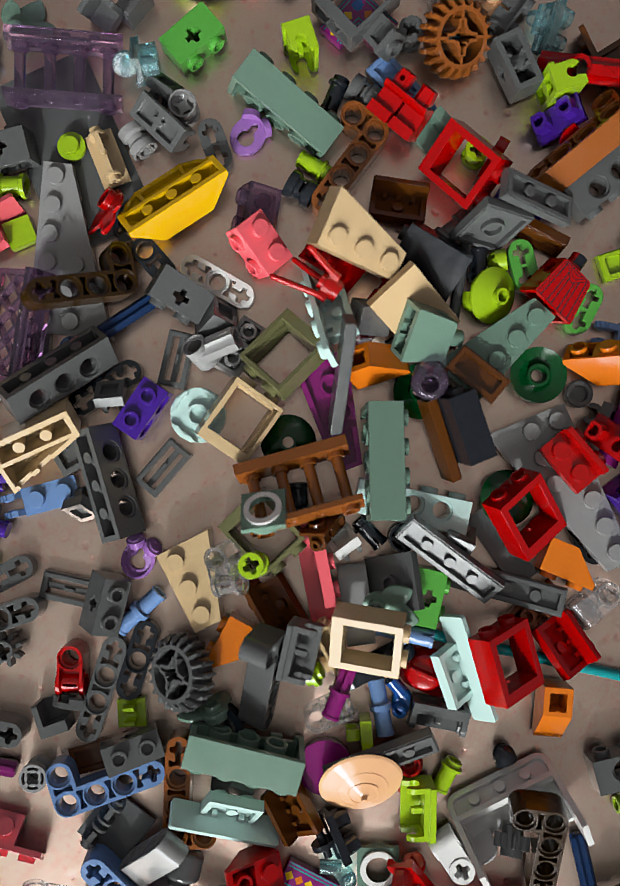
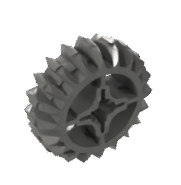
[148,632,217,713]

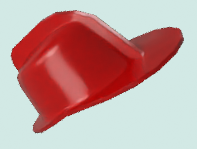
[399,645,443,697]

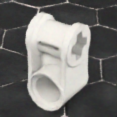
[427,822,475,885]

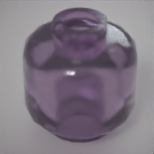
[411,361,449,400]

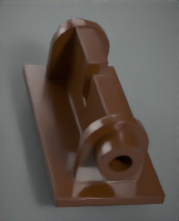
[299,513,345,551]

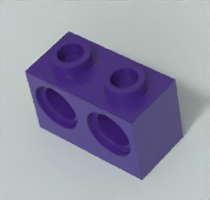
[112,376,174,440]

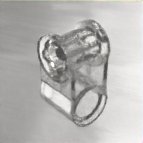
[204,539,249,598]
[564,577,620,630]
[303,690,359,734]

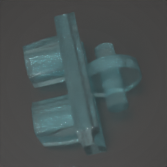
[526,0,575,56]
[112,36,160,88]

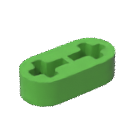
[506,239,538,294]
[562,284,604,336]

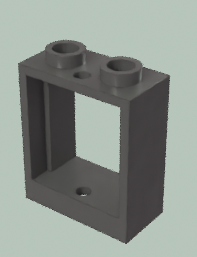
[311,0,400,52]

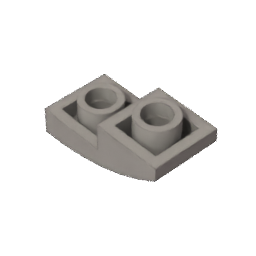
[214,315,266,378]

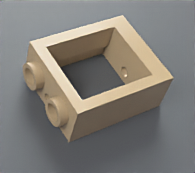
[194,375,284,463]
[328,601,411,679]

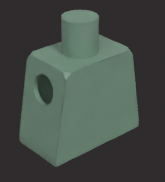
[390,298,464,362]

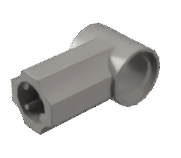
[182,325,244,371]

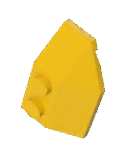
[117,155,228,241]

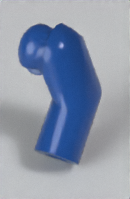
[385,677,411,718]

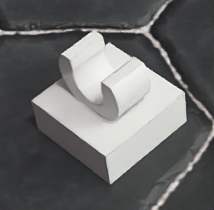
[328,523,363,562]

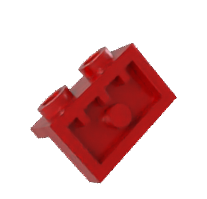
[538,425,609,494]

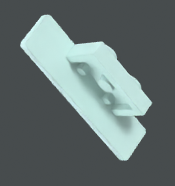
[300,270,360,368]
[430,614,498,723]
[168,789,279,848]

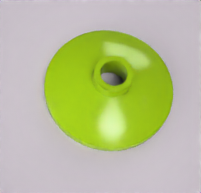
[469,267,515,324]

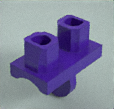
[530,92,589,147]

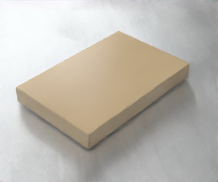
[366,261,460,334]

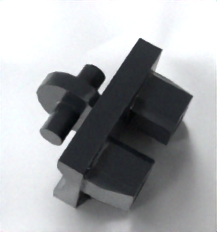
[311,807,362,867]

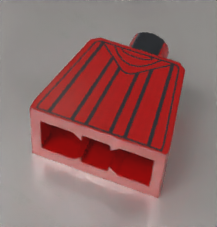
[519,252,590,324]

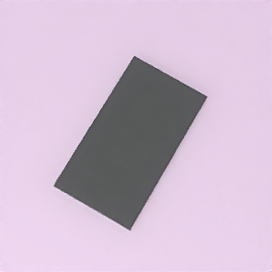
[0,49,144,248]

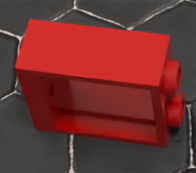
[418,117,513,211]
[481,467,567,562]
[468,614,545,709]

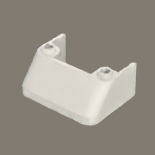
[447,753,594,886]

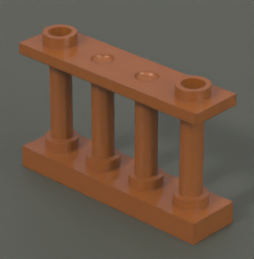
[233,434,365,539]

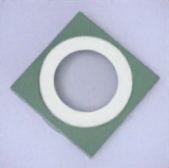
[240,488,287,535]
[357,842,399,886]

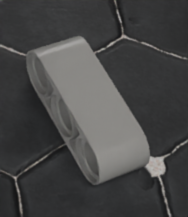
[337,562,376,647]
[119,828,189,886]

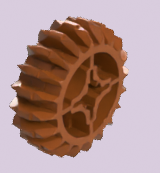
[417,0,493,80]

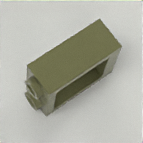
[239,308,327,401]
[218,487,309,578]

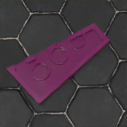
[301,352,362,470]

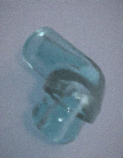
[319,859,357,886]

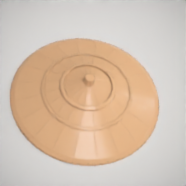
[319,754,403,809]

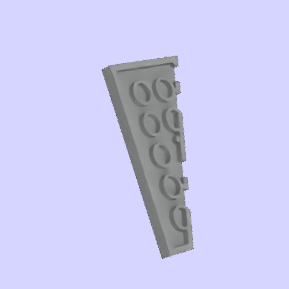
[28,161,114,341]
[491,403,620,572]

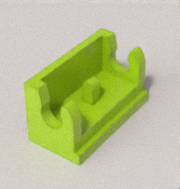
[281,15,319,75]
[535,59,589,112]
[399,775,437,844]

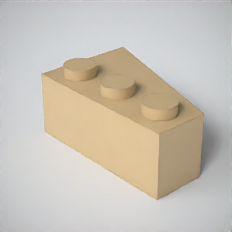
[306,186,406,280]
[0,397,81,494]
[156,527,224,633]

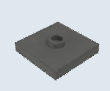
[450,196,535,251]
[364,551,425,611]

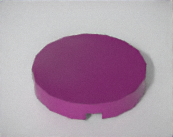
[301,737,351,796]

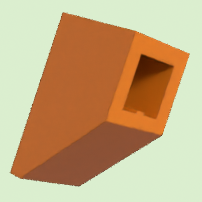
[562,339,620,386]
[350,341,411,390]
[532,538,595,592]
[206,611,258,668]
[532,678,574,737]

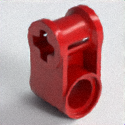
[55,638,90,696]

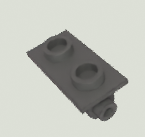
[487,0,536,36]

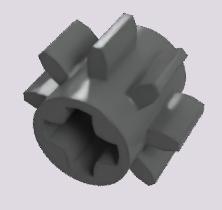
[0,631,26,667]
[493,824,531,859]

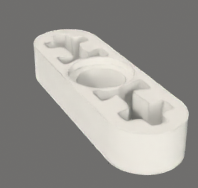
[180,255,255,310]

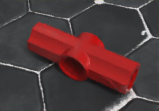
[537,50,620,88]

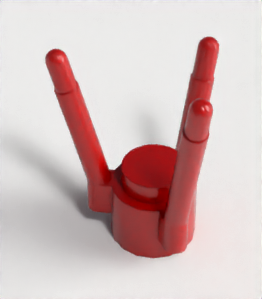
[270,244,346,303]

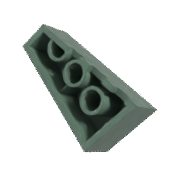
[227,48,344,159]
[433,297,556,400]
[360,401,411,521]
[181,722,306,796]

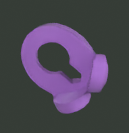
[230,108,272,156]
[121,533,162,579]

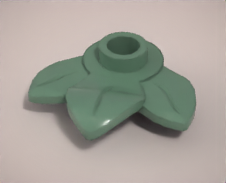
[1,0,56,50]
[362,585,419,637]
[177,690,232,726]

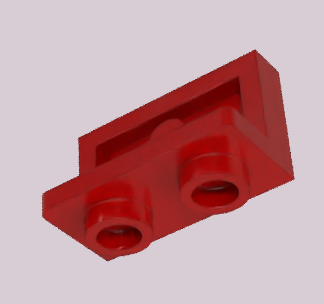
[531,609,601,681]

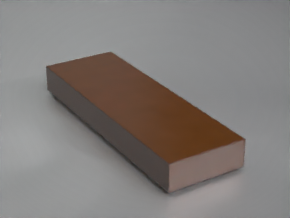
[417,397,462,483]

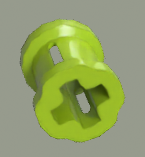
[461,136,490,170]
[0,173,31,199]
[238,550,270,579]

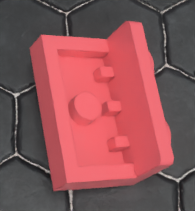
[226,208,293,279]

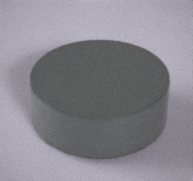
[562,380,593,408]

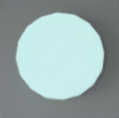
[170,387,227,443]

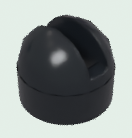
[492,743,518,768]

